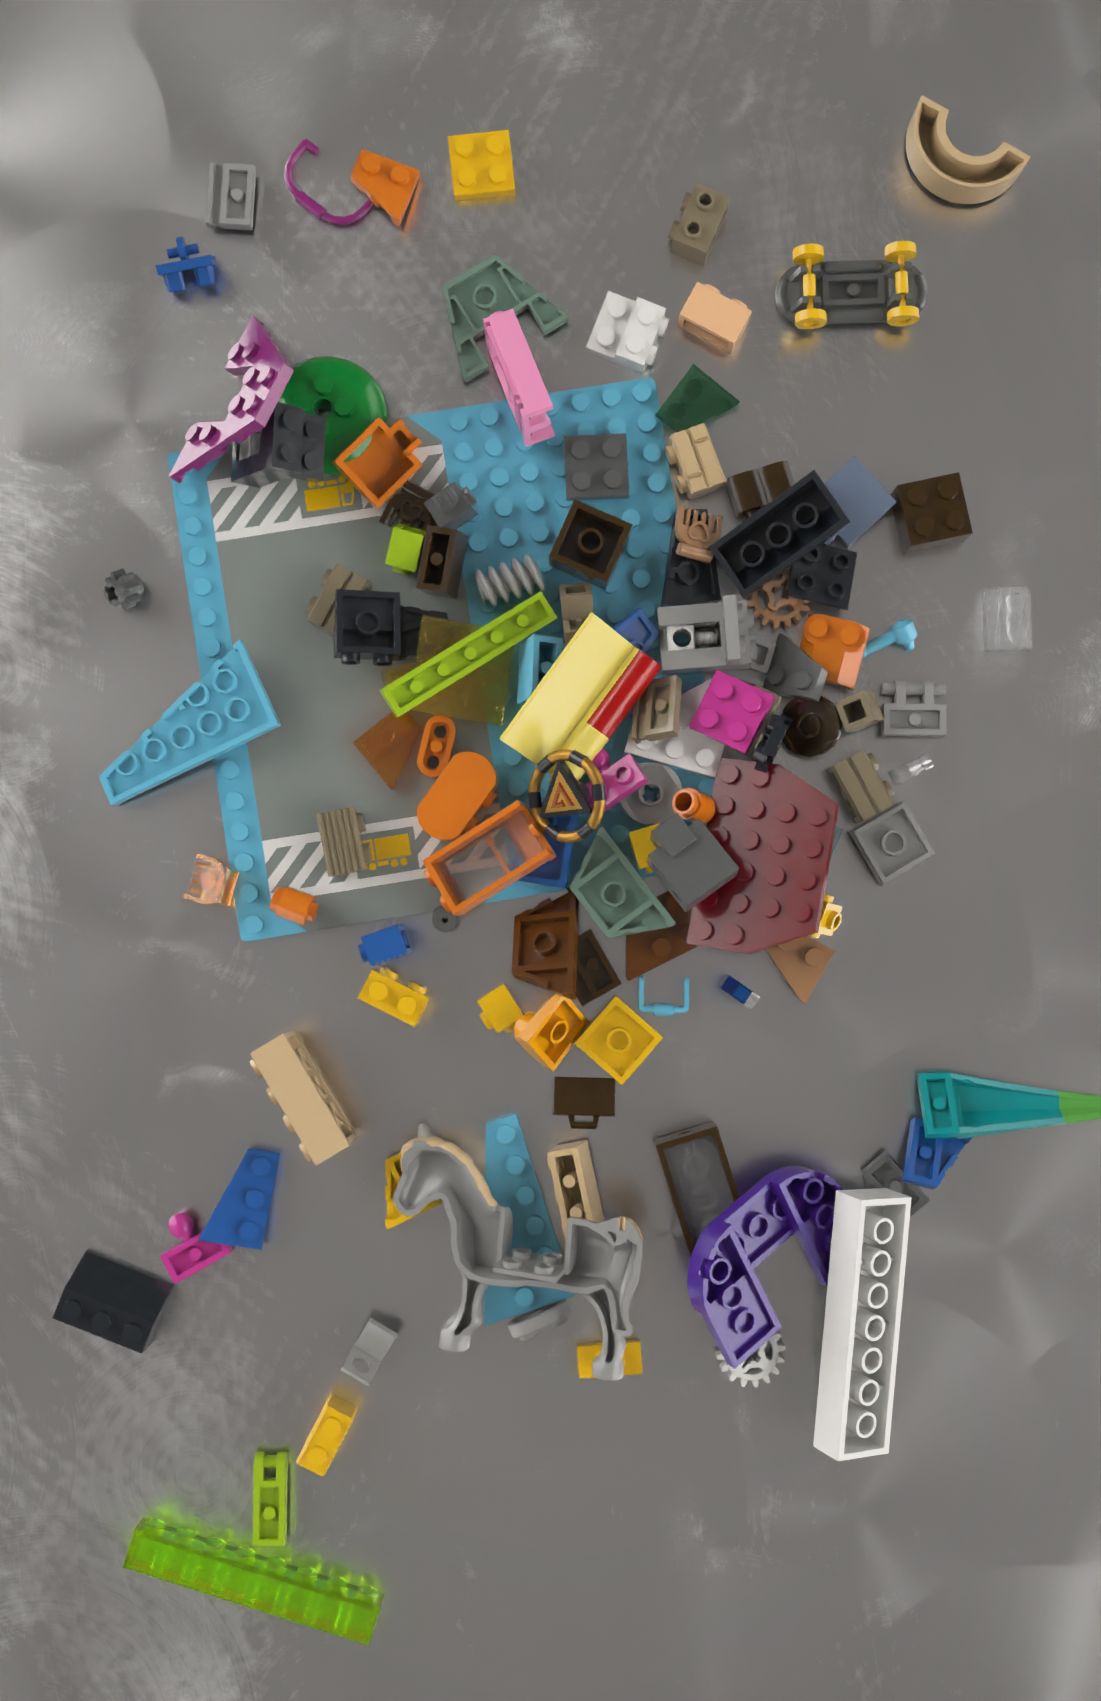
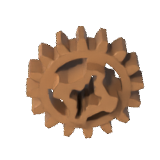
[747,566,810,631]

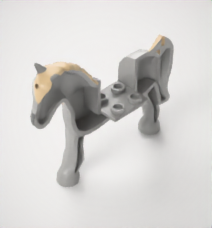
[393,1124,643,1381]

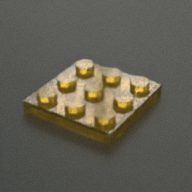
[409,615,514,726]

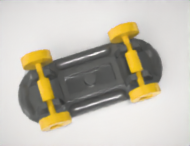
[775,241,928,329]

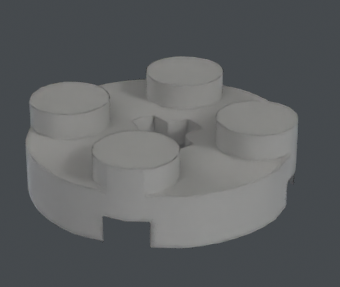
[620,762,682,825]

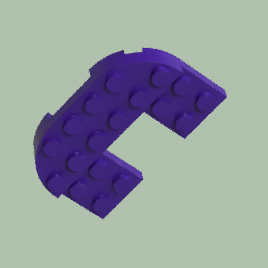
[687,1166,843,1369]

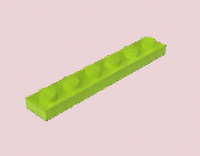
[380,591,557,718]

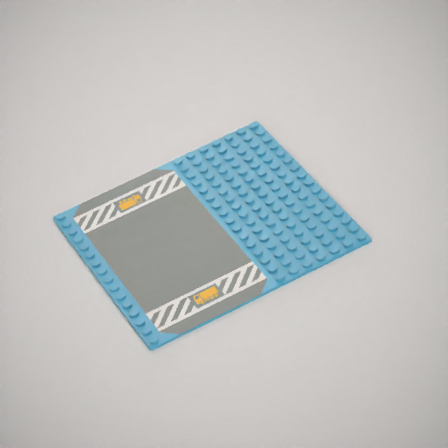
[168,377,715,941]

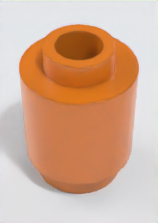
[672,788,715,824]
[269,886,319,926]

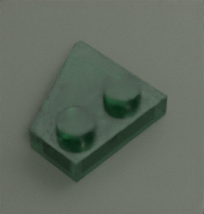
[655,364,740,433]

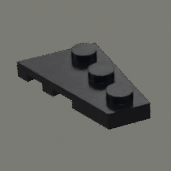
[660,509,722,607]

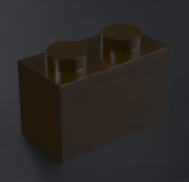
[416,525,468,599]

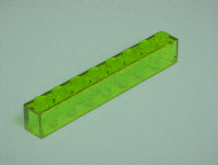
[123,1518,384,1646]

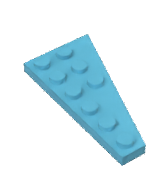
[99,639,281,806]
[484,1113,575,1326]

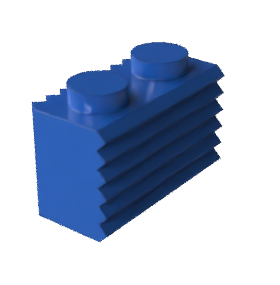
[358,924,412,966]

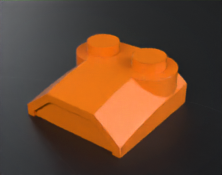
[799,614,870,690]

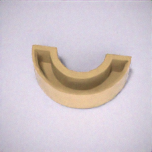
[906,95,1031,204]

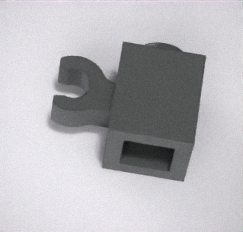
[424,481,479,529]

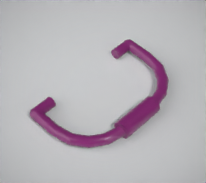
[284,139,374,225]

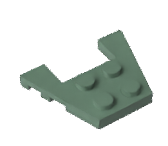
[442,254,569,383]

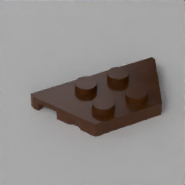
[512,887,579,1000]
[625,891,698,981]

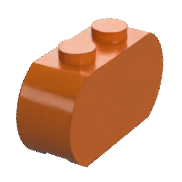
[417,752,498,841]

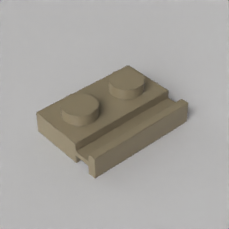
[631,675,682,744]

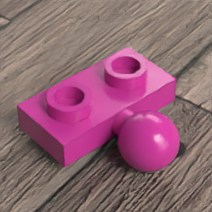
[585,749,648,813]
[160,1212,233,1284]

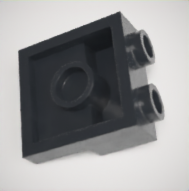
[333,589,401,666]

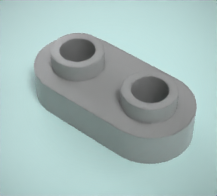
[507,1299,571,1341]

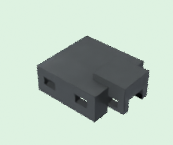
[646,813,739,912]

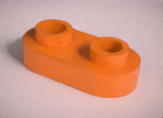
[417,715,456,778]

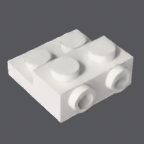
[585,291,670,374]

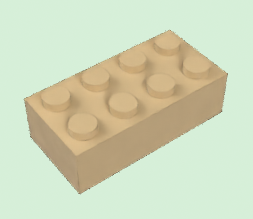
[250,1029,357,1166]

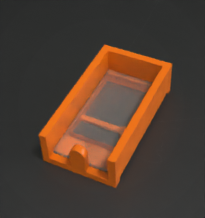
[423,800,557,916]

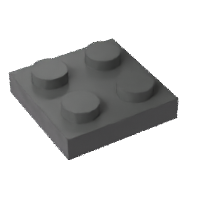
[564,433,629,501]

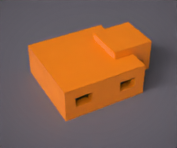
[332,417,423,509]

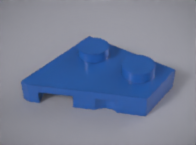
[902,1118,972,1189]

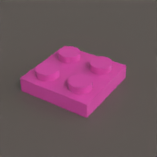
[689,670,775,755]

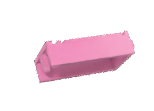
[483,308,555,447]

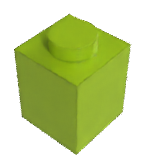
[385,523,426,575]

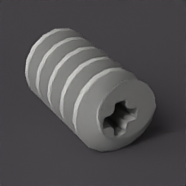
[475,555,545,608]

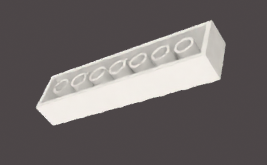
[813,1188,912,1461]

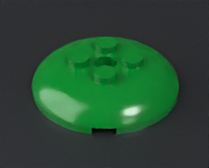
[278,356,387,476]

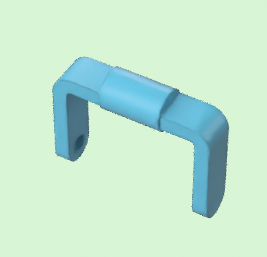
[638,976,690,1017]

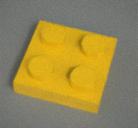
[448,130,515,201]
[574,995,663,1085]

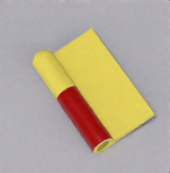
[499,612,662,782]

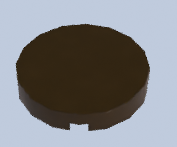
[782,695,842,757]

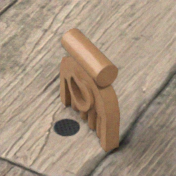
[674,504,723,563]

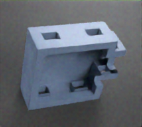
[823,456,897,548]

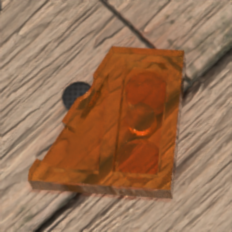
[353,711,422,790]

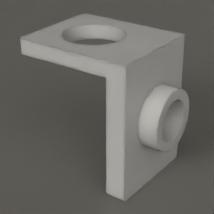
[341,1318,398,1386]

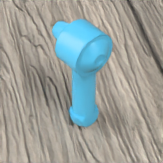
[863,619,918,658]

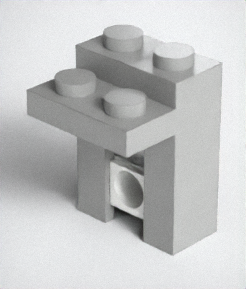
[657,594,757,675]

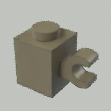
[835,690,884,732]

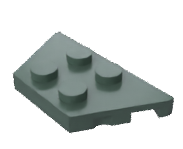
[569,826,676,939]

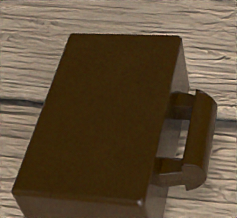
[552,1077,616,1129]

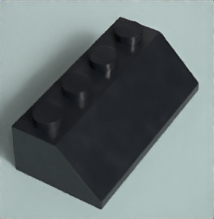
[709,470,851,599]

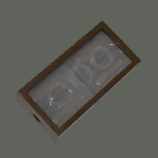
[653,1121,740,1258]

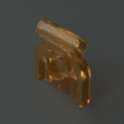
[183,853,239,906]

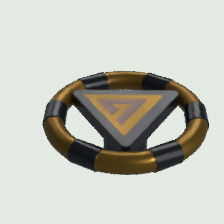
[528,749,606,843]

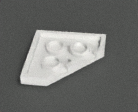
[624,679,725,778]

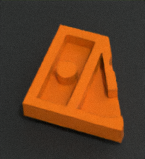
[351,149,420,227]

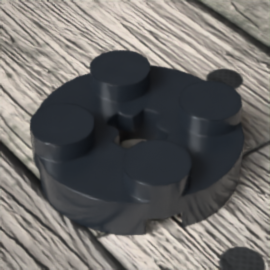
[752,714,793,773]

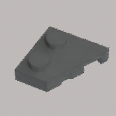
[763,633,828,702]

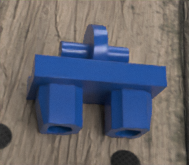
[156,236,217,293]

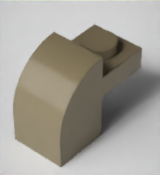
[559,582,594,645]

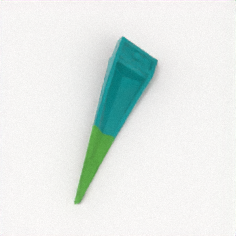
[917,1073,1101,1139]

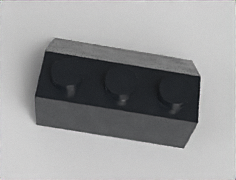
[52,1250,175,1354]

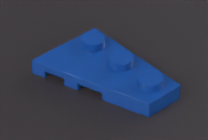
[505,796,579,889]

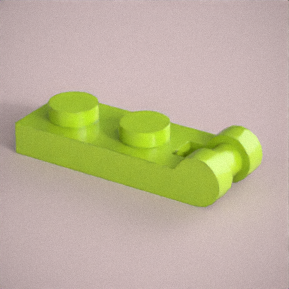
[253,1451,289,1546]

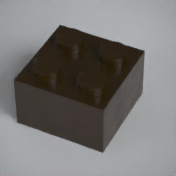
[890,472,973,555]
[549,499,633,590]

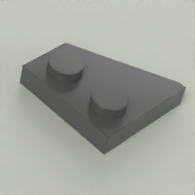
[862,1150,930,1217]

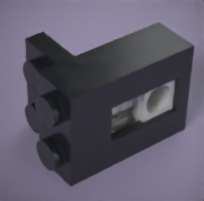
[231,402,326,488]

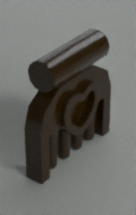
[379,480,436,530]

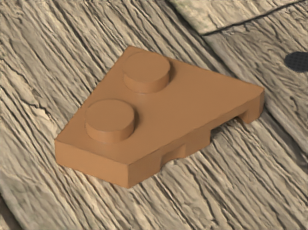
[764,936,835,1004]

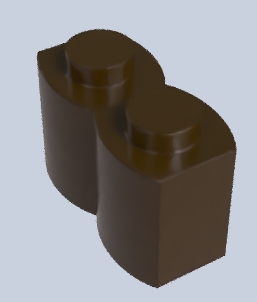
[726,460,795,520]

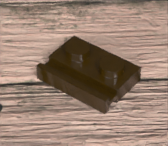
[576,929,622,1007]

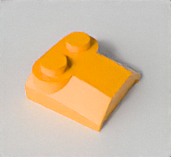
[514,994,590,1072]

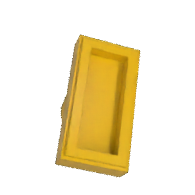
[577,1339,643,1379]

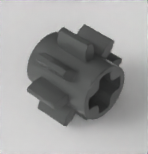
[103,568,144,610]

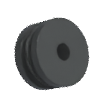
[432,905,458,932]

